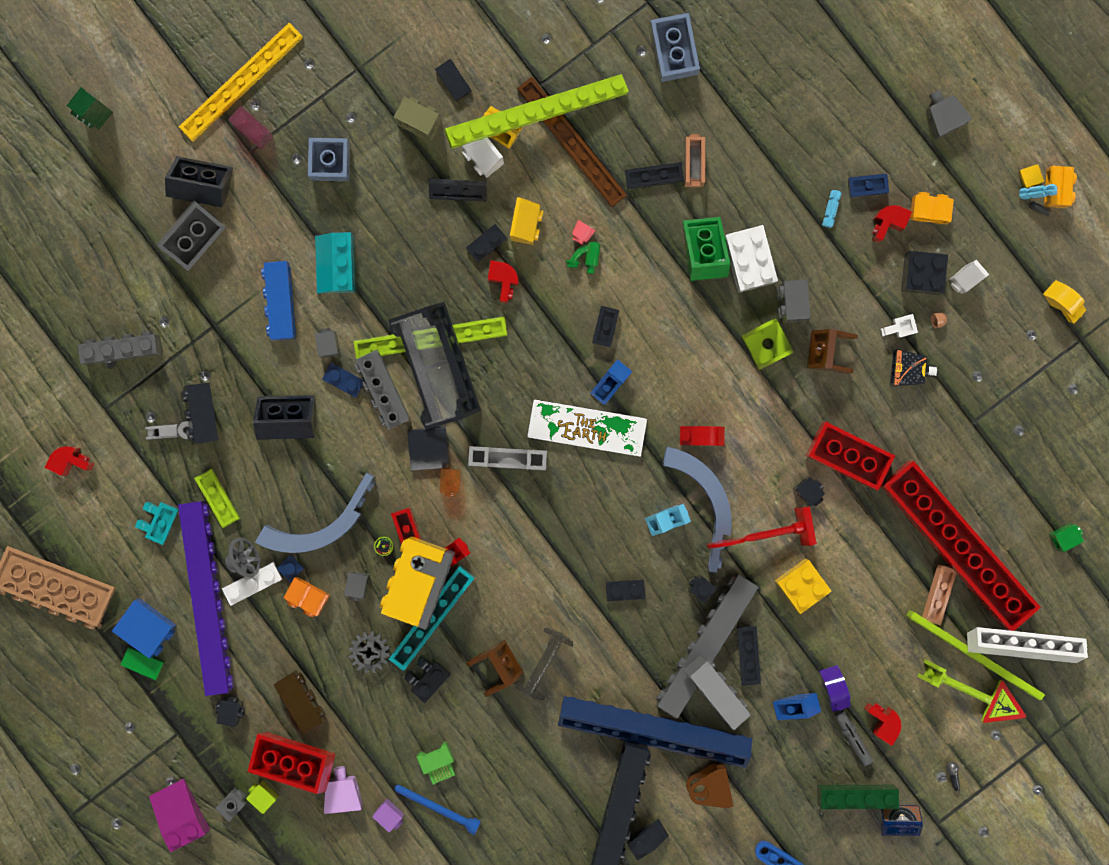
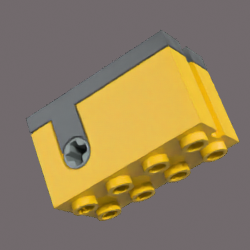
[379,537,455,630]

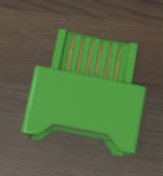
[416,741,456,785]

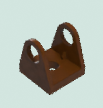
[807,329,858,374]
[466,640,524,697]
[686,762,734,808]

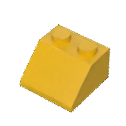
[510,197,543,245]

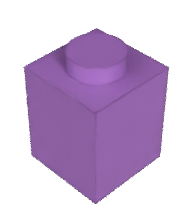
[372,799,404,832]

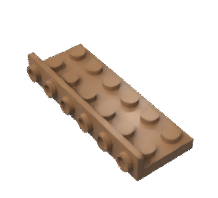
[0,546,116,630]

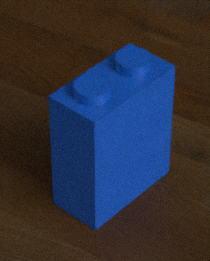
[112,598,176,658]

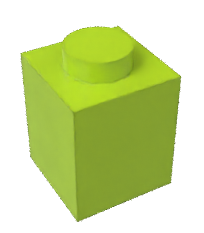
[246,780,279,814]

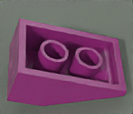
[149,778,210,853]

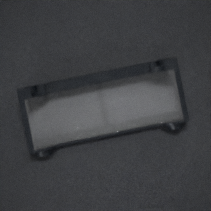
[388,301,481,430]

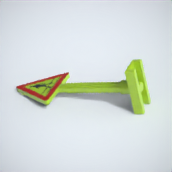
[917,659,1026,723]

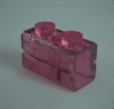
[229,106,273,150]

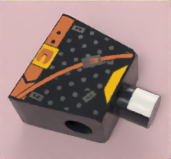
[890,349,937,387]

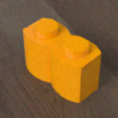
[910,192,954,224]

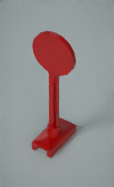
[706,506,817,549]

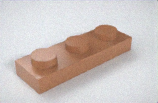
[922,564,956,626]

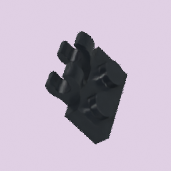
[404,657,451,703]

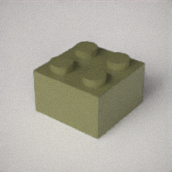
[394,97,442,142]

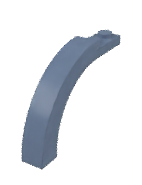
[663,447,732,572]
[255,473,376,553]

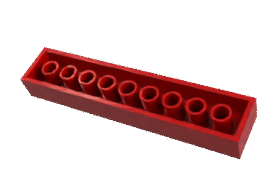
[880,461,1041,631]

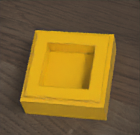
[1018,164,1044,188]

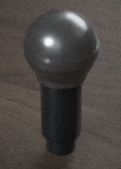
[946,761,960,791]

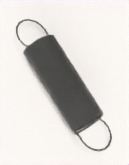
[1025,200,1056,217]

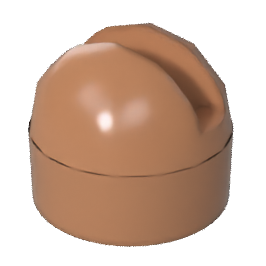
[931,312,947,329]

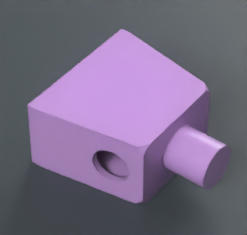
[324,766,363,814]

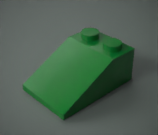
[683,217,730,281]

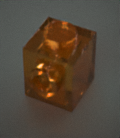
[440,469,461,497]

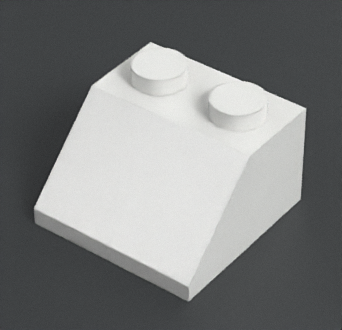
[462,138,504,178]

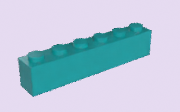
[389,565,476,671]

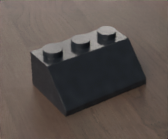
[165,156,233,207]
[181,383,218,445]
[253,395,316,440]

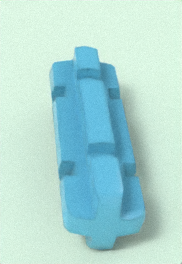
[1019,184,1058,200]
[822,190,842,228]

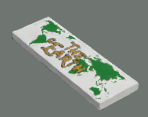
[528,400,647,457]

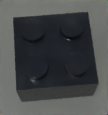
[901,251,948,295]

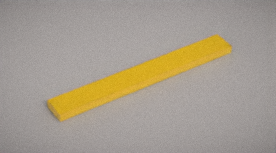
[179,23,303,142]

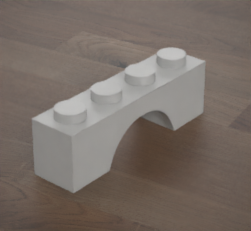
[468,446,547,470]

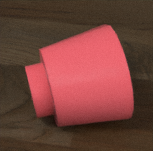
[572,220,596,244]

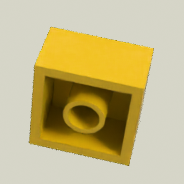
[775,559,832,614]

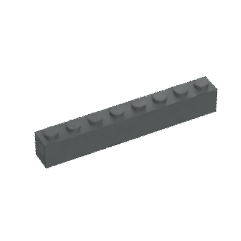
[656,574,758,718]

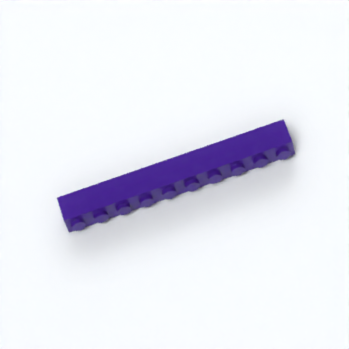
[178,501,234,696]

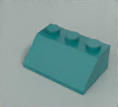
[315,232,355,294]

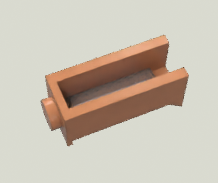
[684,134,705,187]

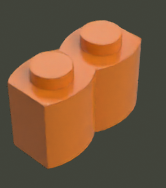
[284,577,330,617]

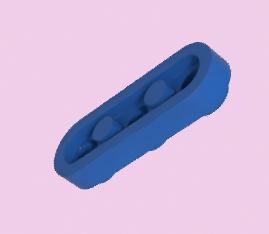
[755,841,804,865]

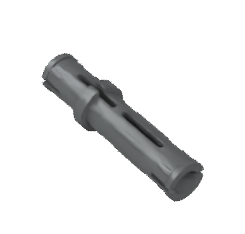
[834,710,873,766]

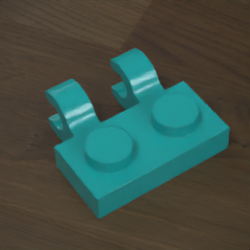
[135,502,179,545]

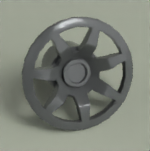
[225,537,261,578]

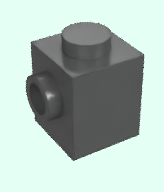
[215,788,248,821]

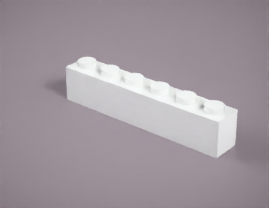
[967,627,1088,663]

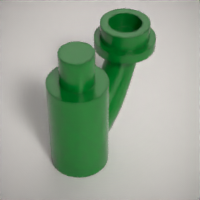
[565,242,601,274]

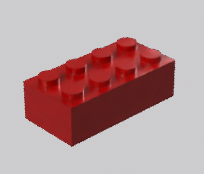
[805,421,895,490]
[247,732,336,794]

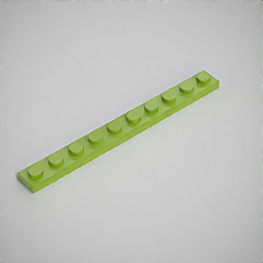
[444,74,629,149]

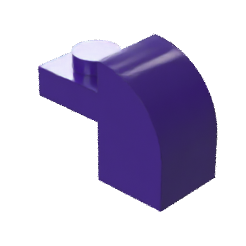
[819,665,851,712]

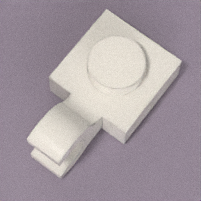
[880,314,918,338]

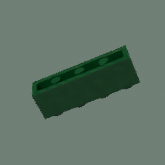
[817,784,899,809]

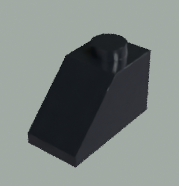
[627,819,669,861]

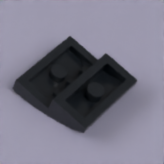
[408,426,449,471]

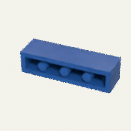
[261,261,296,341]

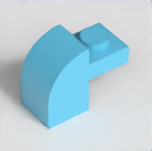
[645,504,691,536]

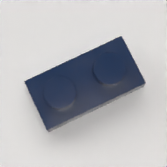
[848,173,889,198]
[322,363,364,398]

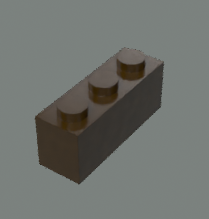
[273,670,326,734]

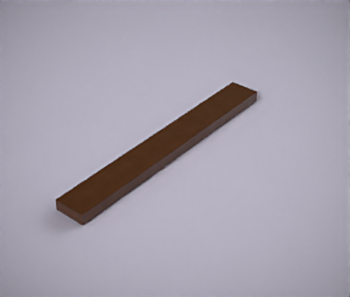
[517,77,627,208]

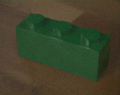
[66,87,113,130]

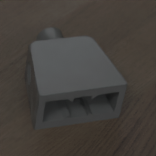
[926,90,972,140]

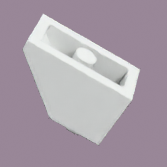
[949,260,989,294]

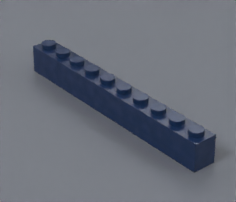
[558,696,752,768]

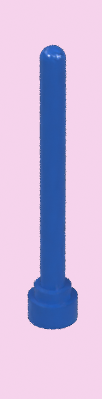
[395,785,481,835]

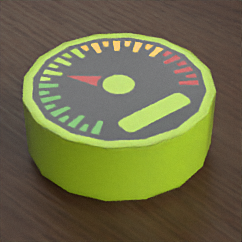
[374,536,394,556]

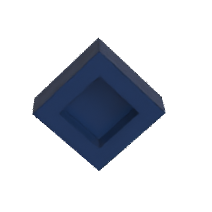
[277,555,305,582]

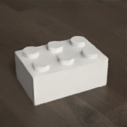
[725,225,778,293]

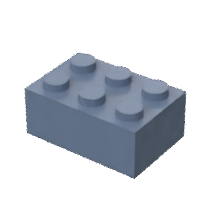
[650,13,700,82]

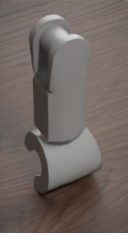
[145,421,189,439]

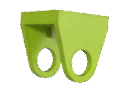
[741,318,794,370]

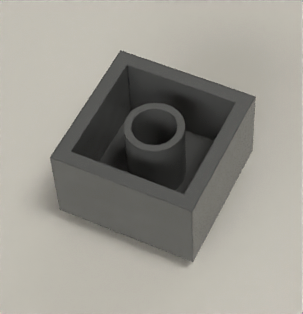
[776,279,810,323]

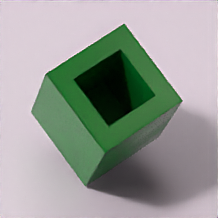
[1049,524,1084,552]

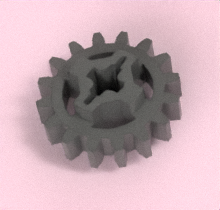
[349,631,391,673]

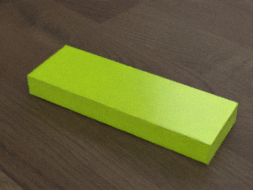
[194,469,240,528]

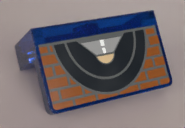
[880,805,923,836]

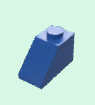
[590,360,633,405]
[773,693,821,720]

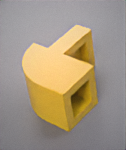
[1043,280,1086,324]

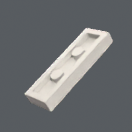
[222,562,283,606]

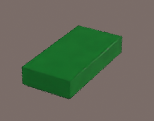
[121,647,165,680]

